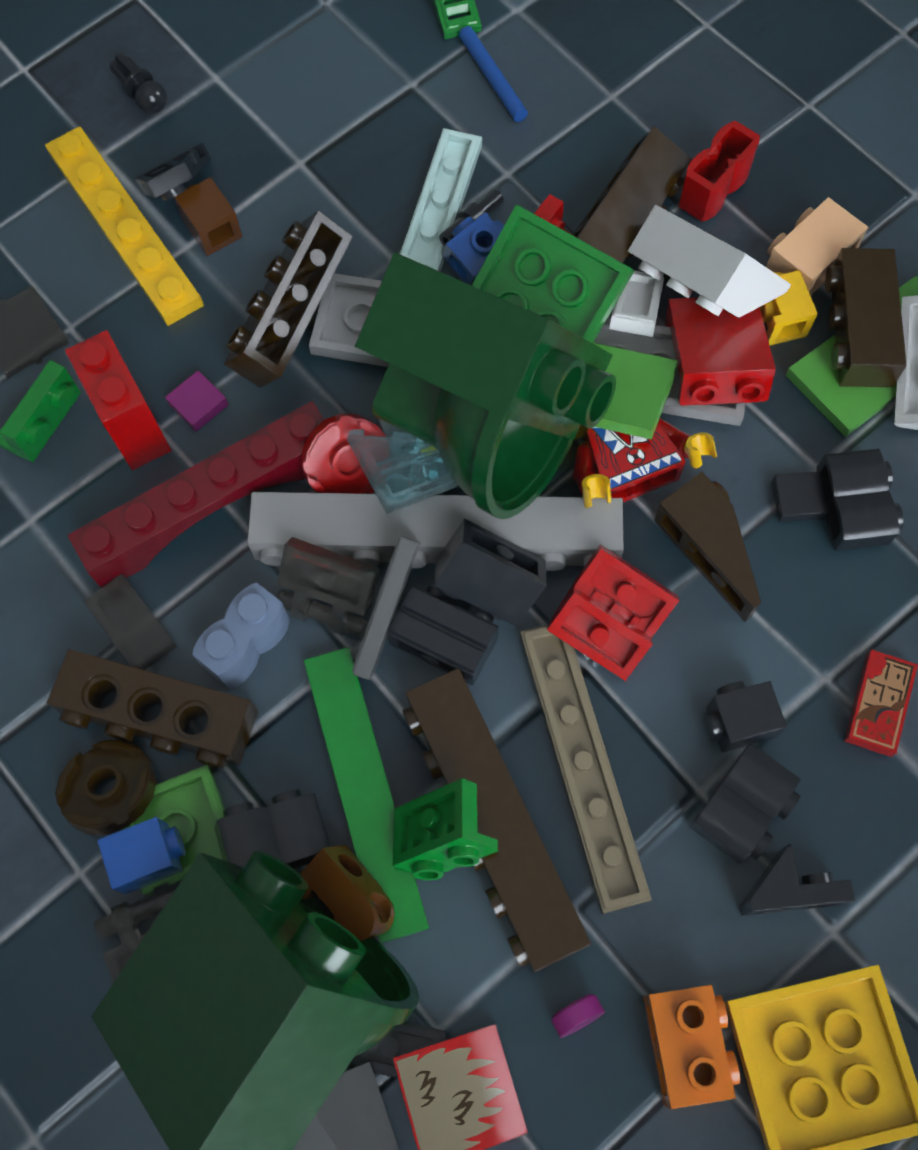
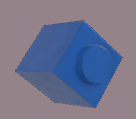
[97,817,186,894]

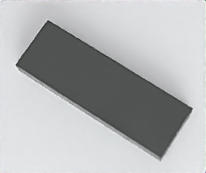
[352,537,421,680]

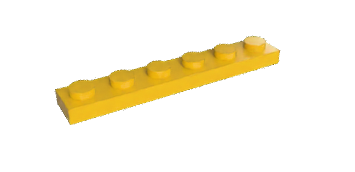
[45,126,204,326]

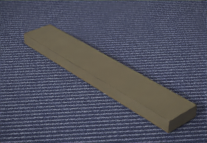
[520,625,652,915]

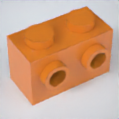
[643,985,740,1109]

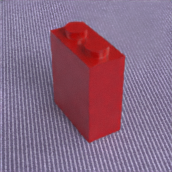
[65,330,172,471]

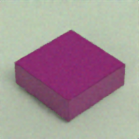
[165,371,229,432]

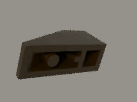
[654,472,761,622]

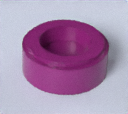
[551,994,605,1038]

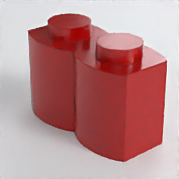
[679,120,760,222]

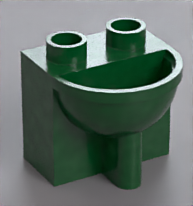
[354,252,616,519]
[91,851,419,1150]

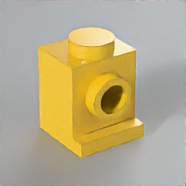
[760,270,818,346]

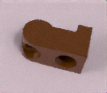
[300,845,395,941]

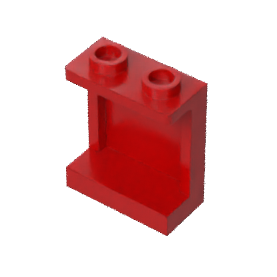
[665,297,776,406]

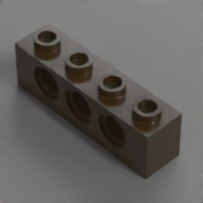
[47,649,258,769]

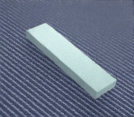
[400,128,482,272]

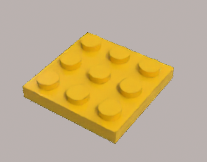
[724,964,918,1150]

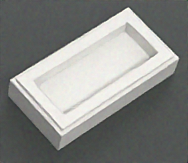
[609,271,664,337]

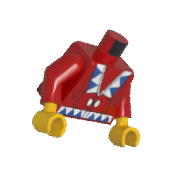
[572,418,717,508]

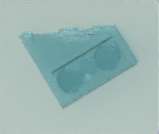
[347,429,458,514]

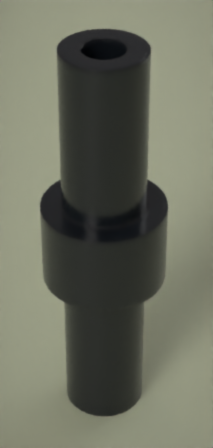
[439,189,504,246]

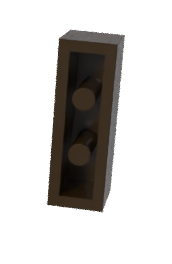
[825,248,907,387]

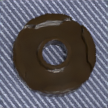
[55,739,157,835]

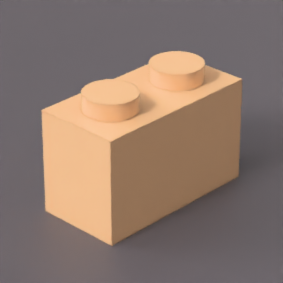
[766,197,868,296]

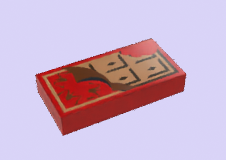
[844,649,918,757]

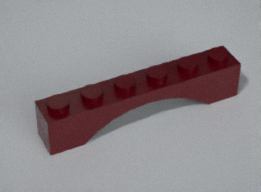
[67,401,325,591]

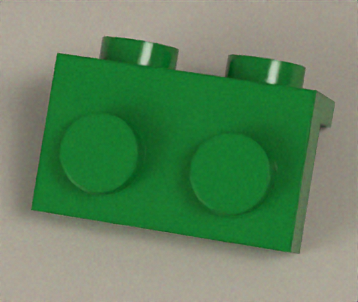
[0,360,81,463]

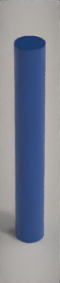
[459,26,528,122]

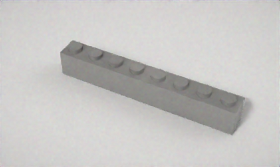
[247,492,624,571]

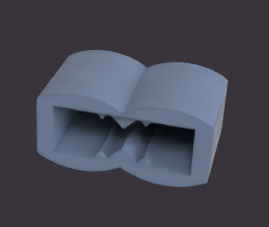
[192,583,290,690]

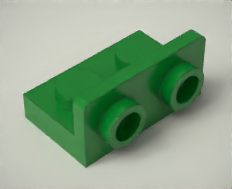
[393,778,498,881]

